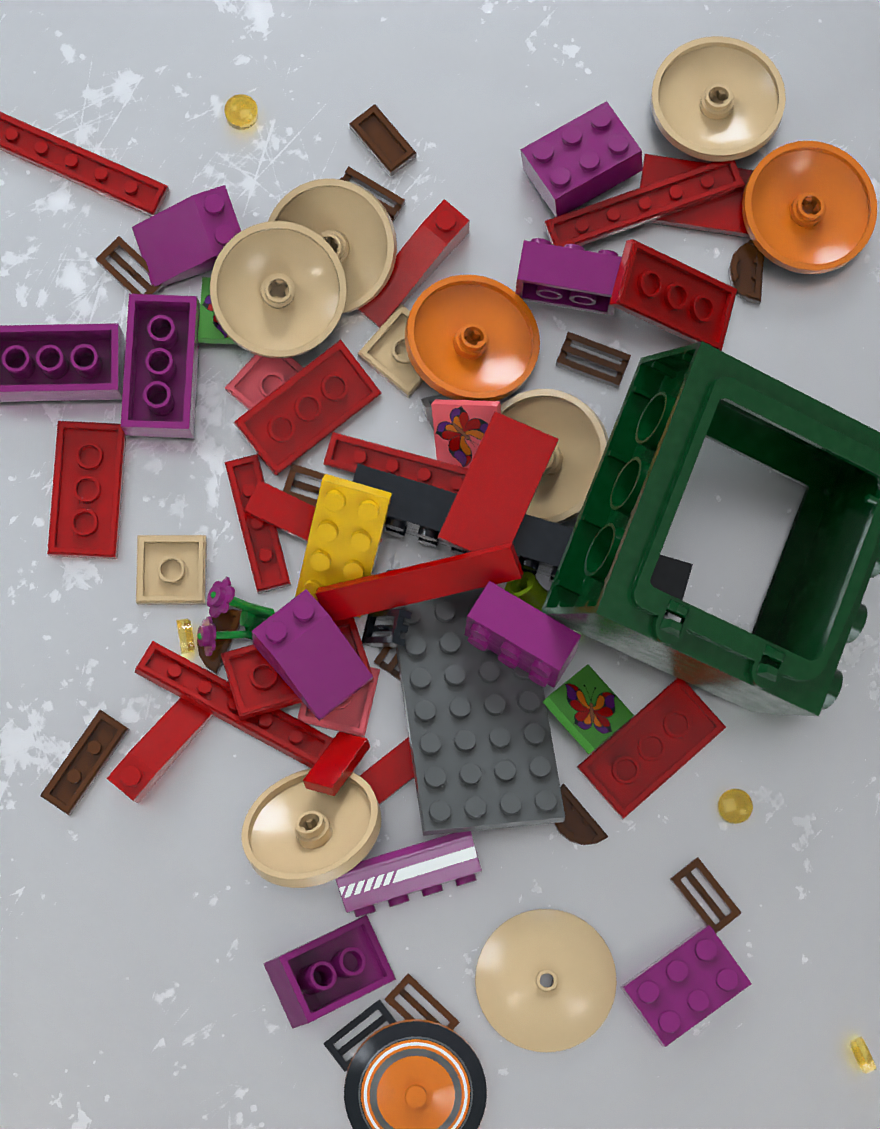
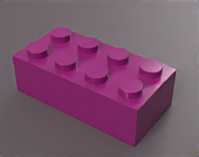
[121,294,200,438]
[0,323,124,402]

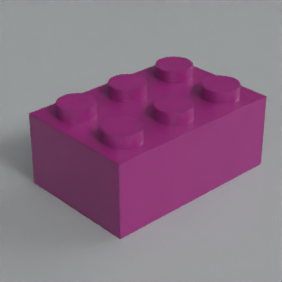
[520,101,643,217]
[515,238,622,316]
[464,581,581,688]
[620,925,752,1047]

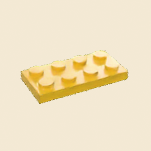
[295,474,392,618]

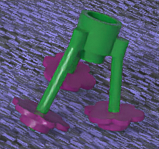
[197,576,275,656]

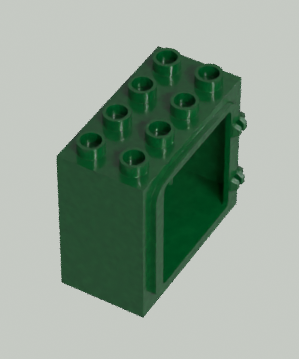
[541,341,880,716]

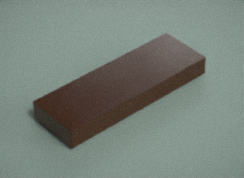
[40,710,130,816]

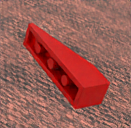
[357,199,470,328]
[107,698,213,804]

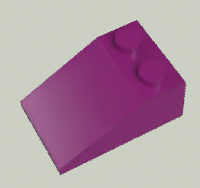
[132,185,241,287]
[252,589,373,721]
[263,915,396,1029]

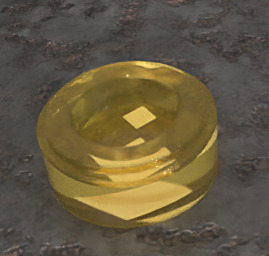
[224,94,258,130]
[176,618,195,654]
[717,789,753,824]
[849,1036,877,1074]

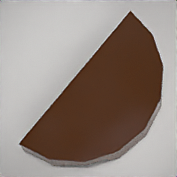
[728,240,764,305]
[197,609,242,675]
[554,783,608,845]

